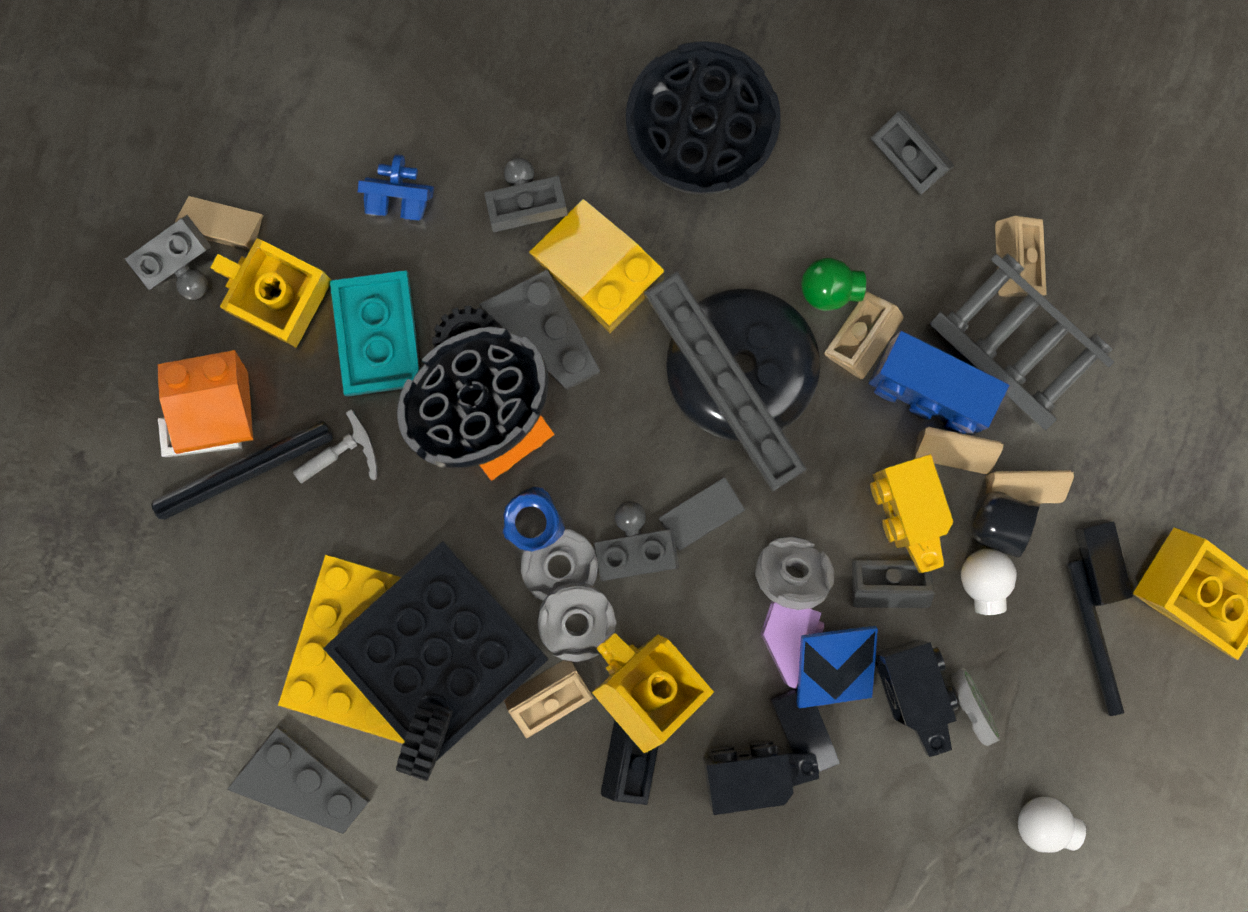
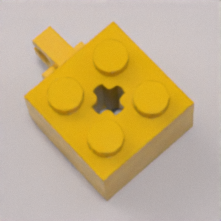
[210,238,332,348]
[870,454,953,573]
[592,633,714,753]

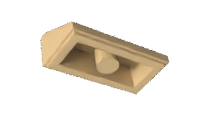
[175,196,263,251]
[995,216,1047,297]
[824,291,904,379]
[914,427,1004,474]
[986,470,1074,503]
[504,660,593,739]

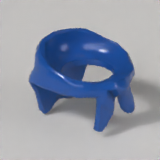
[503,487,565,552]

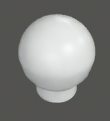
[961,549,1017,615]
[1018,797,1086,853]

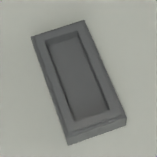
[659,477,745,551]

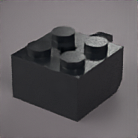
[875,640,959,757]
[703,741,819,815]

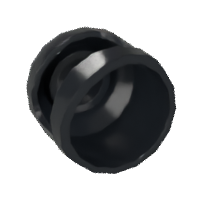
[970,492,1040,558]

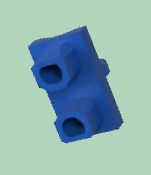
[358,154,434,220]

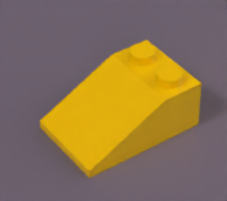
[529,199,665,333]
[1133,527,1248,660]

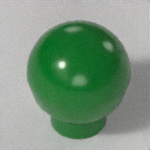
[801,258,866,311]

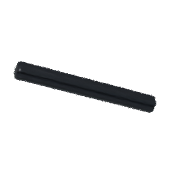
[151,421,333,520]

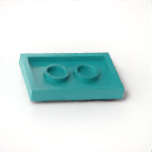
[330,270,421,396]

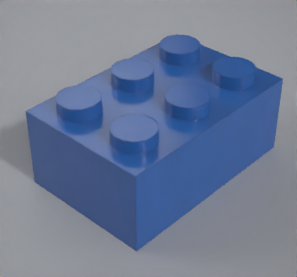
[868,331,1010,436]

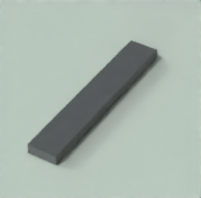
[644,272,807,492]

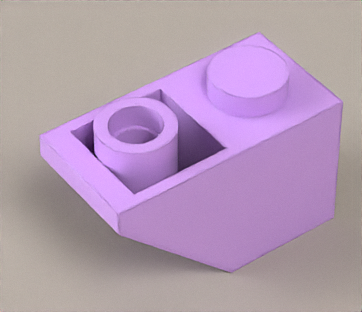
[760,601,824,688]

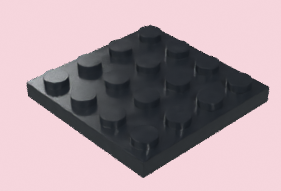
[323,541,549,761]

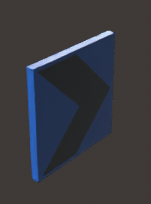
[797,626,878,708]

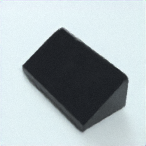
[1075,521,1133,606]
[601,720,658,805]

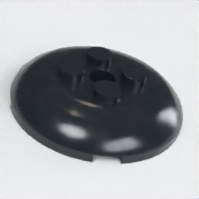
[626,41,781,195]
[666,289,820,442]
[397,327,549,468]

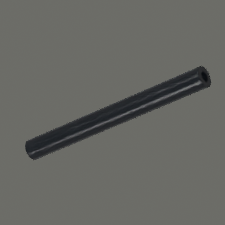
[1067,560,1125,716]

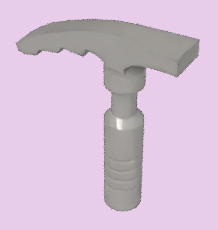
[293,409,377,484]

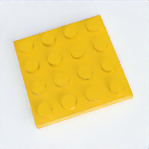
[278,555,404,743]

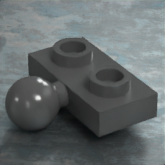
[484,158,568,232]
[125,215,211,300]
[595,501,679,581]

